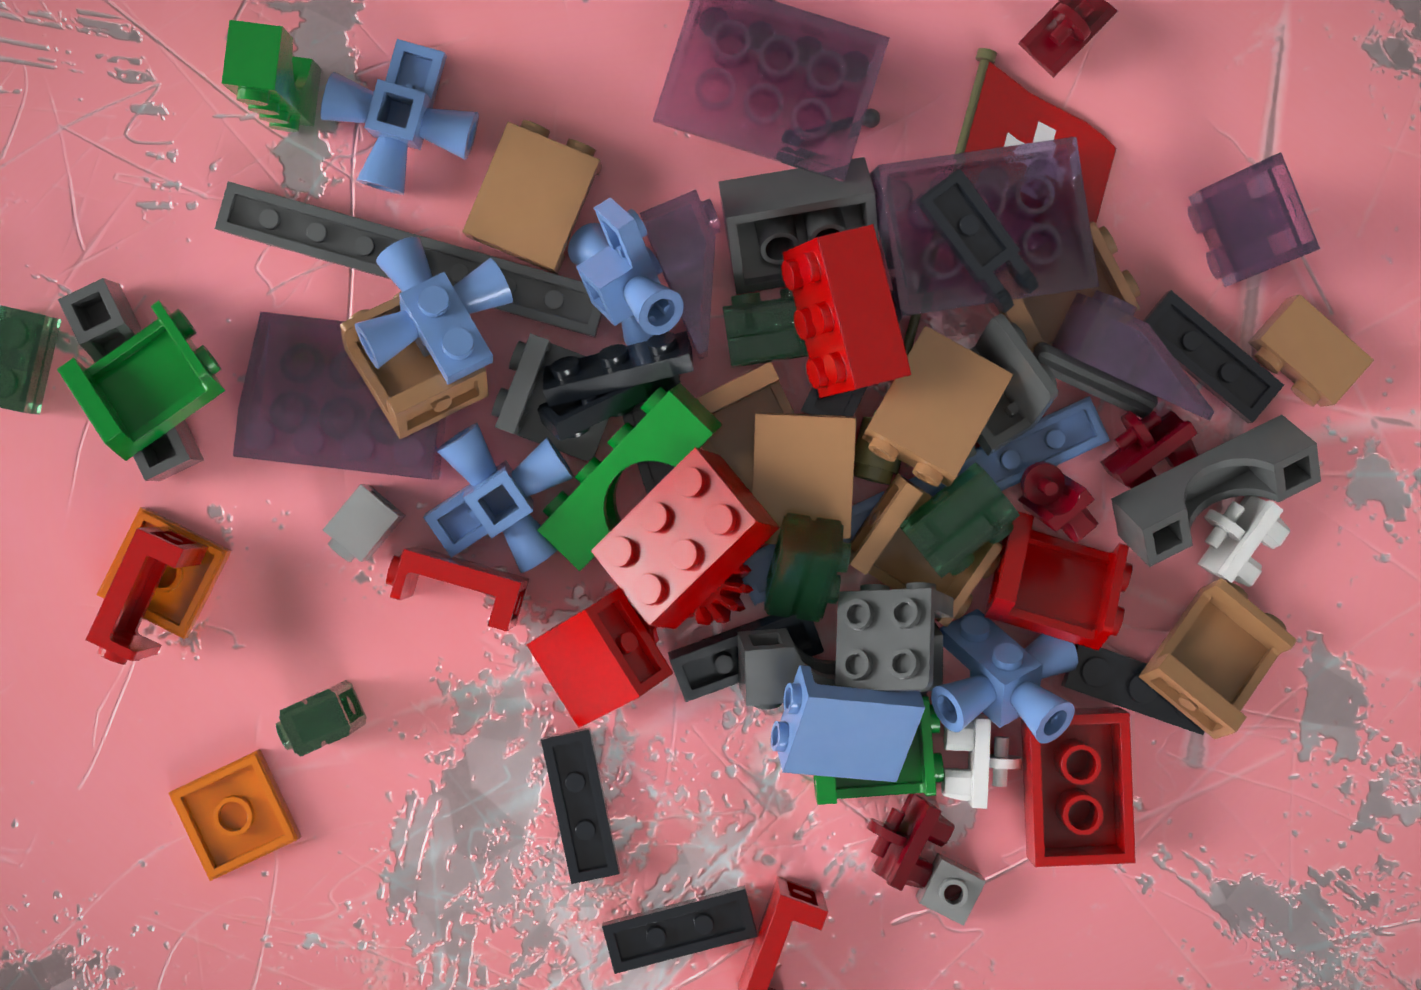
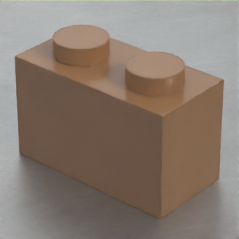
[1248,294,1374,407]

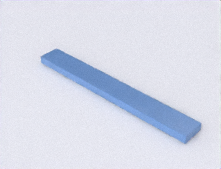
[742,396,1110,606]

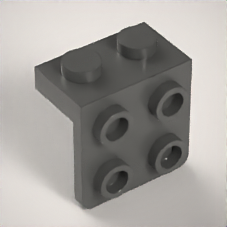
[969,314,1058,456]
[491,333,609,461]
[835,582,954,692]

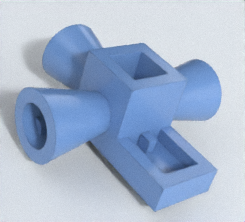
[321,39,479,195]
[568,197,684,346]
[355,237,513,385]
[423,423,575,573]
[931,609,1078,743]

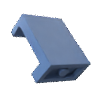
[771,665,925,782]

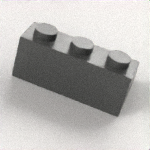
[718,157,879,295]

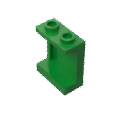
[57,300,225,461]
[813,694,944,805]

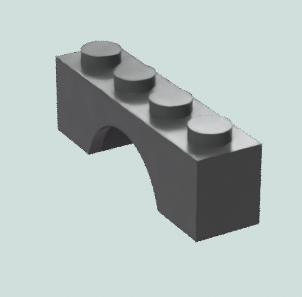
[58,278,204,481]
[1111,415,1321,567]
[737,622,943,710]

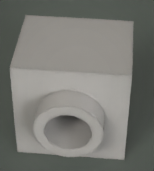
[916,853,986,926]

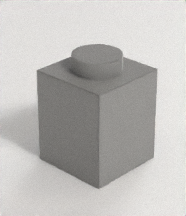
[323,484,406,562]

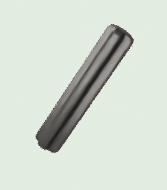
[1033,342,1158,418]

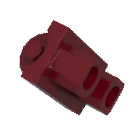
[1018,0,1118,78]
[1100,410,1198,489]
[1018,461,1099,543]
[867,793,955,891]

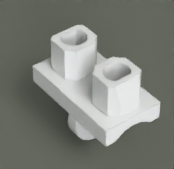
[1197,496,1290,587]
[941,714,1022,809]

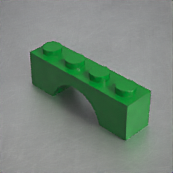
[221,20,321,132]
[537,383,723,571]

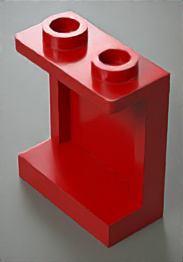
[984,510,1133,650]
[85,526,208,665]
[386,546,530,632]
[526,587,673,728]
[738,876,828,990]

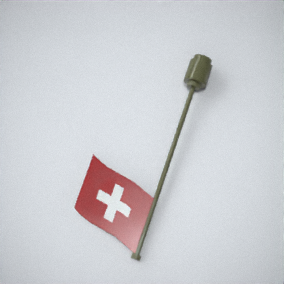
[854,48,1117,485]

